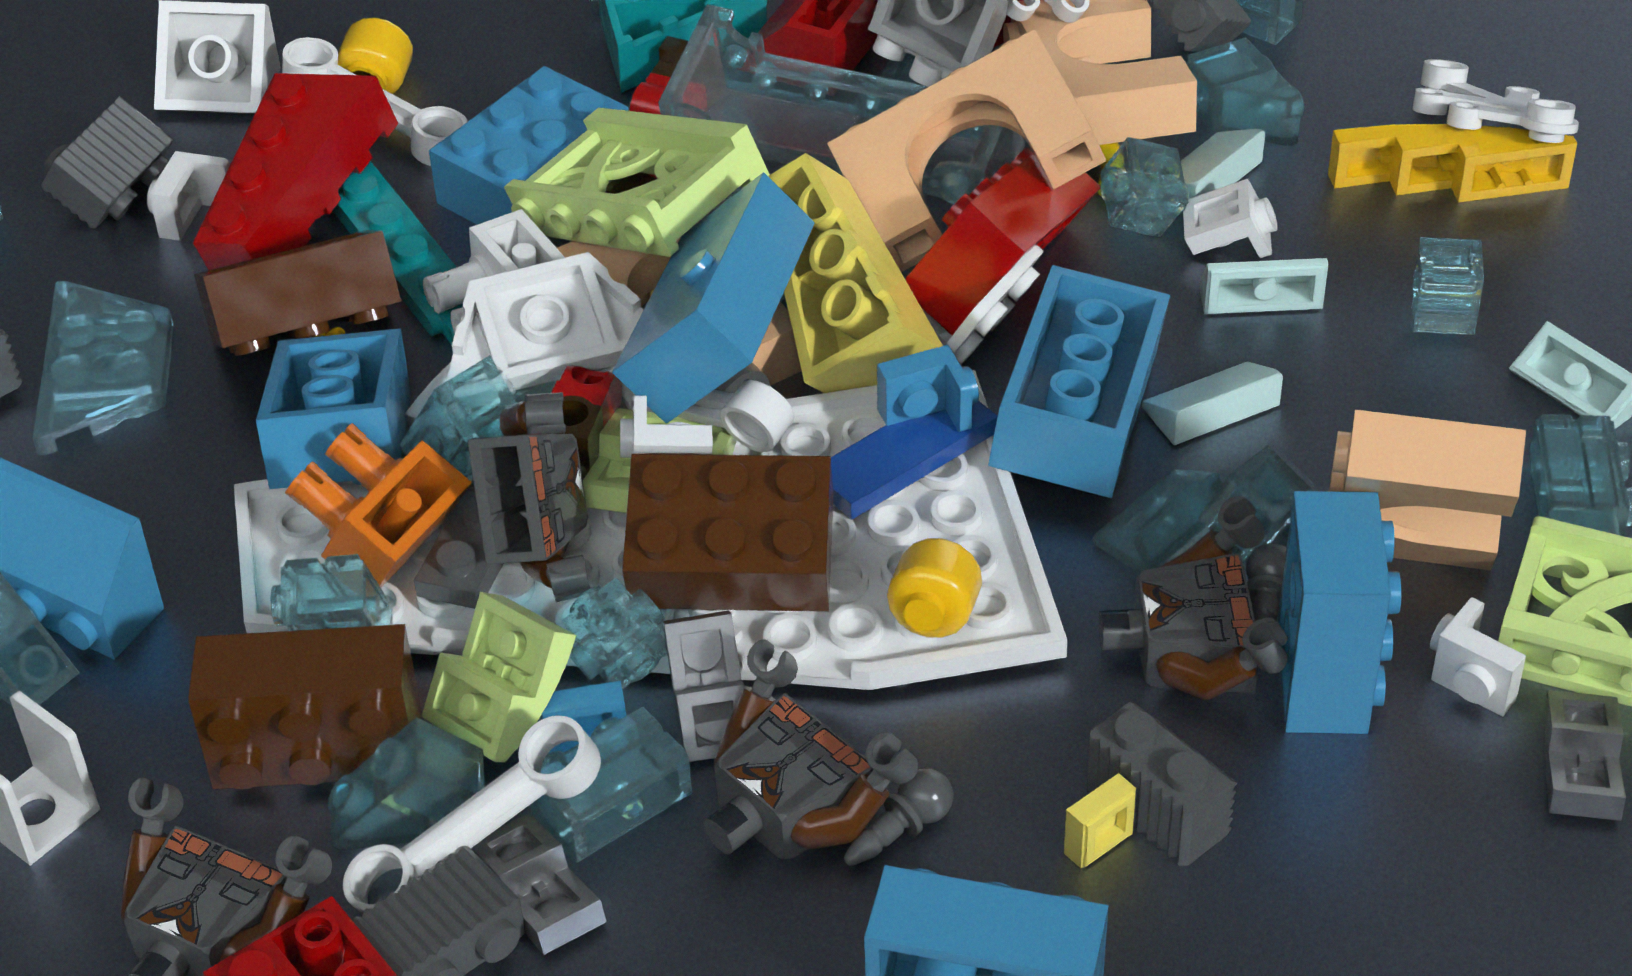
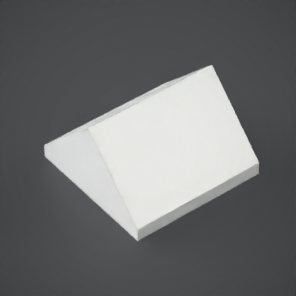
[154,0,281,114]

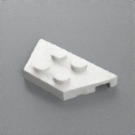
[440,252,643,408]

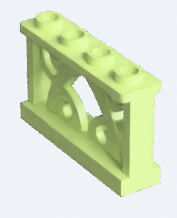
[504,107,770,257]
[1498,516,1632,707]

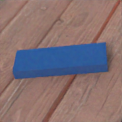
[831,401,998,520]

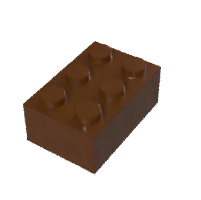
[194,230,401,356]
[622,454,834,612]
[188,624,422,789]

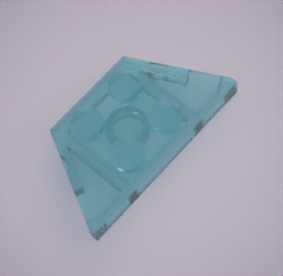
[33,281,174,455]

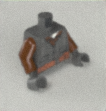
[467,392,592,602]
[1098,496,1288,700]
[704,639,918,859]
[121,777,332,976]

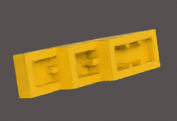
[1328,124,1577,203]

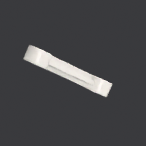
[282,37,468,166]
[596,366,794,452]
[343,716,601,914]

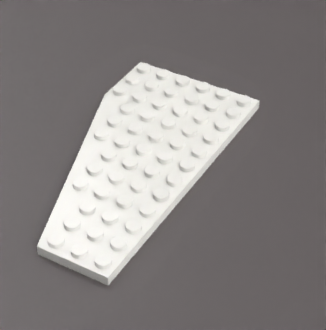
[234,370,1067,690]

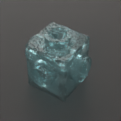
[1100,137,1189,238]
[562,577,667,690]

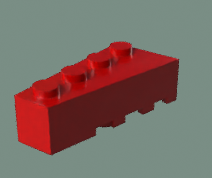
[193,73,398,270]
[905,147,1101,335]

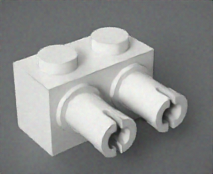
[423,209,565,333]

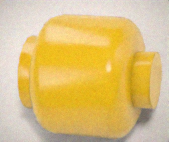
[338,18,413,94]
[887,538,982,638]

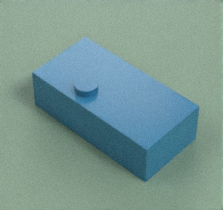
[612,172,815,424]
[988,265,1170,498]

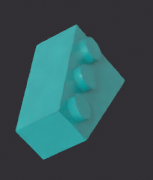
[599,0,767,93]

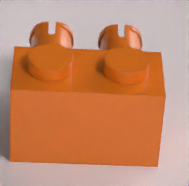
[285,423,472,598]

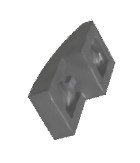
[662,610,744,763]
[1545,690,1626,821]
[471,813,607,955]

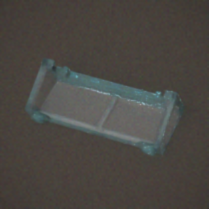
[658,4,1030,204]

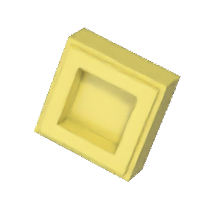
[1064,773,1136,869]

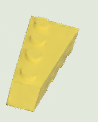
[768,153,943,393]

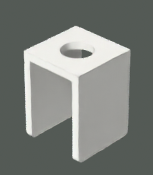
[0,690,101,866]

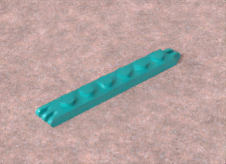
[333,161,463,345]

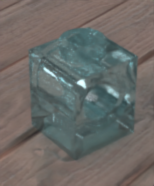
[1411,237,1484,335]

